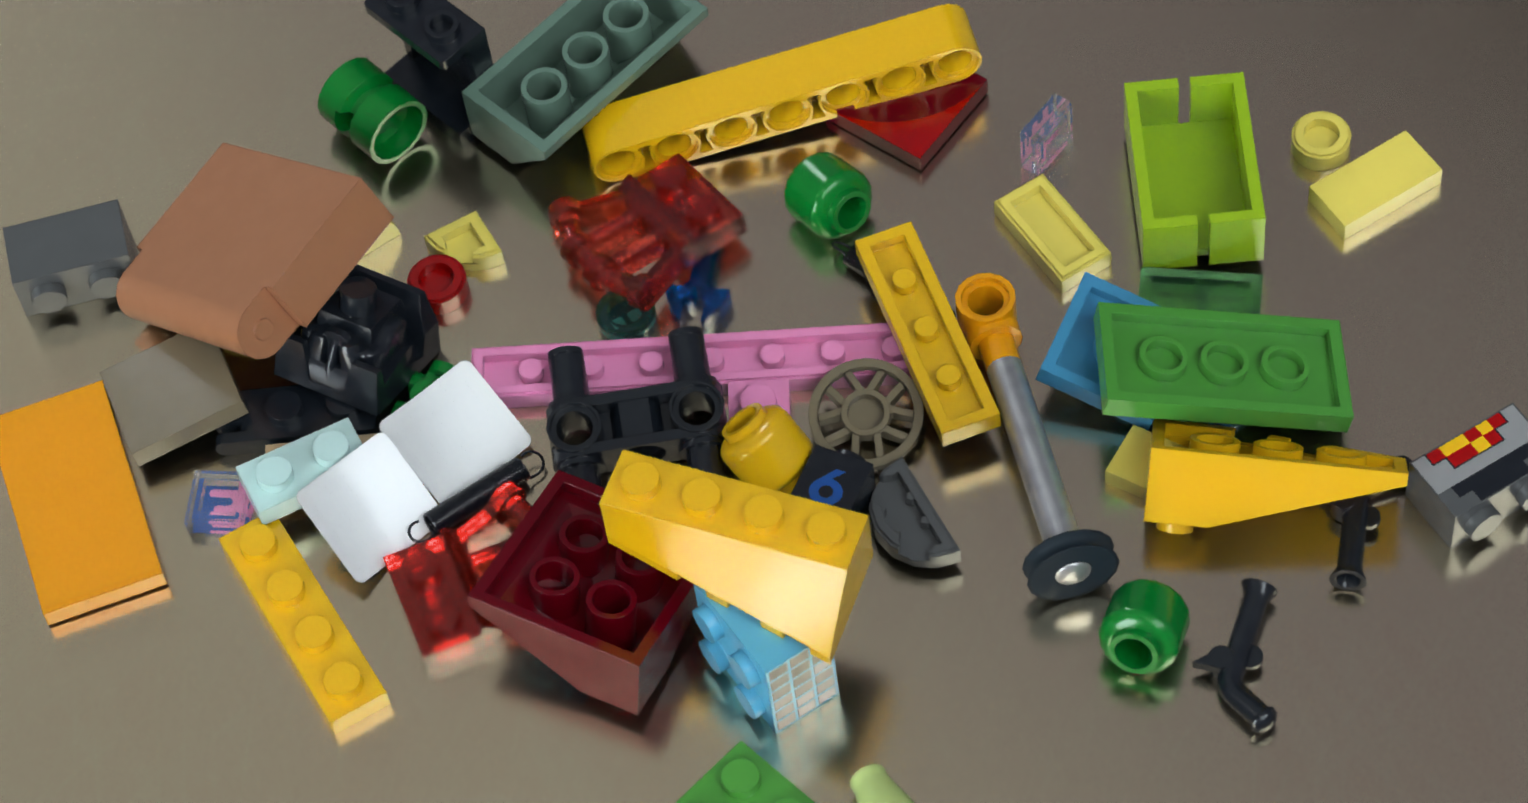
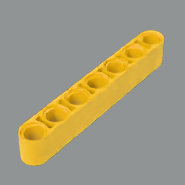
[582,4,982,182]

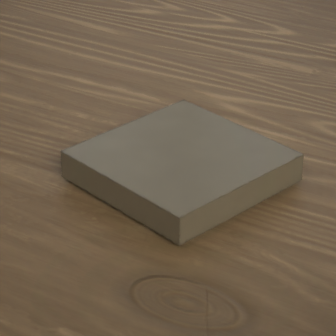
[99,334,249,467]

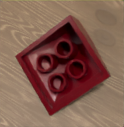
[467,470,697,715]

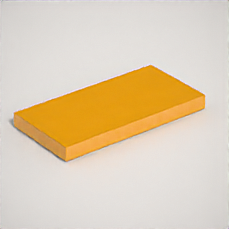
[0,380,167,625]

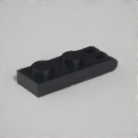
[216,385,380,456]

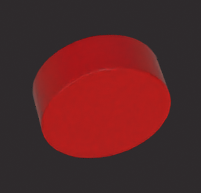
[407,255,469,315]

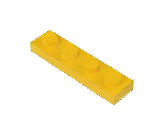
[855,221,1001,447]
[219,517,391,735]

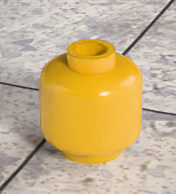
[720,403,813,494]

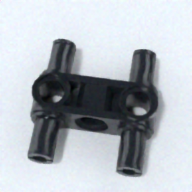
[546,326,727,487]

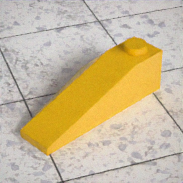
[1144,419,1409,534]

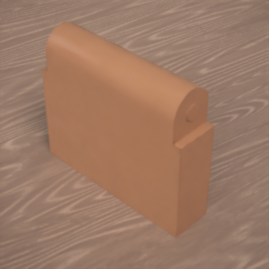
[116,142,394,359]

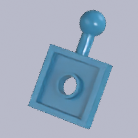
[1035,272,1235,430]

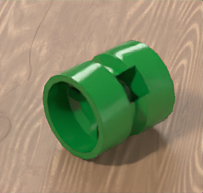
[317,57,428,164]

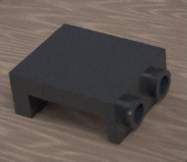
[364,0,493,149]

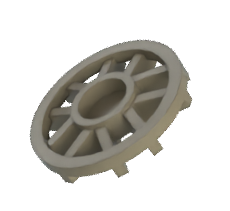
[808,358,924,471]

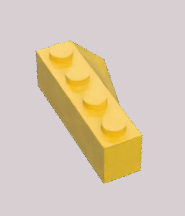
[599,450,873,664]

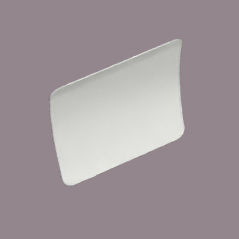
[379,360,531,504]
[297,433,438,583]

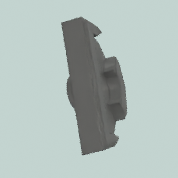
[869,457,961,568]

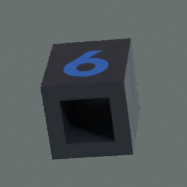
[791,445,876,515]

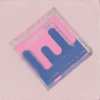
[1019,93,1073,176]
[184,470,254,535]

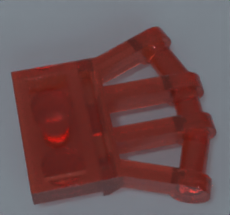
[548,153,748,312]
[383,481,532,669]

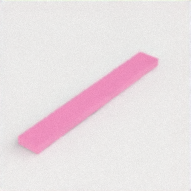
[471,323,913,408]

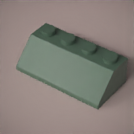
[462,0,709,164]

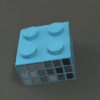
[692,584,839,734]

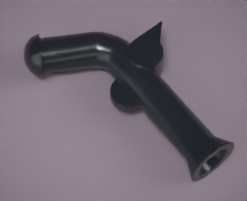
[1324,455,1412,591]
[1192,578,1278,734]

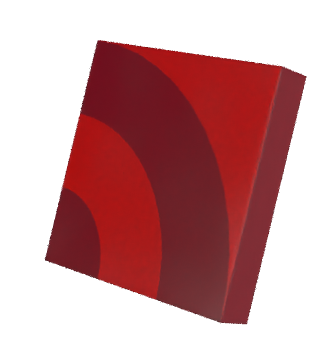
[829,73,988,171]

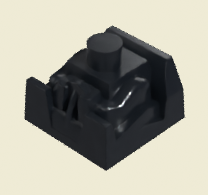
[274,264,441,416]

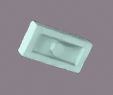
[235,417,362,525]

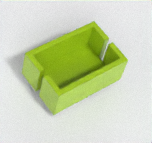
[1124,72,1266,271]

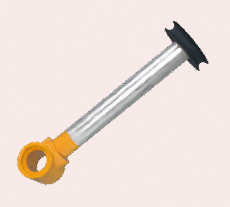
[955,273,1120,601]

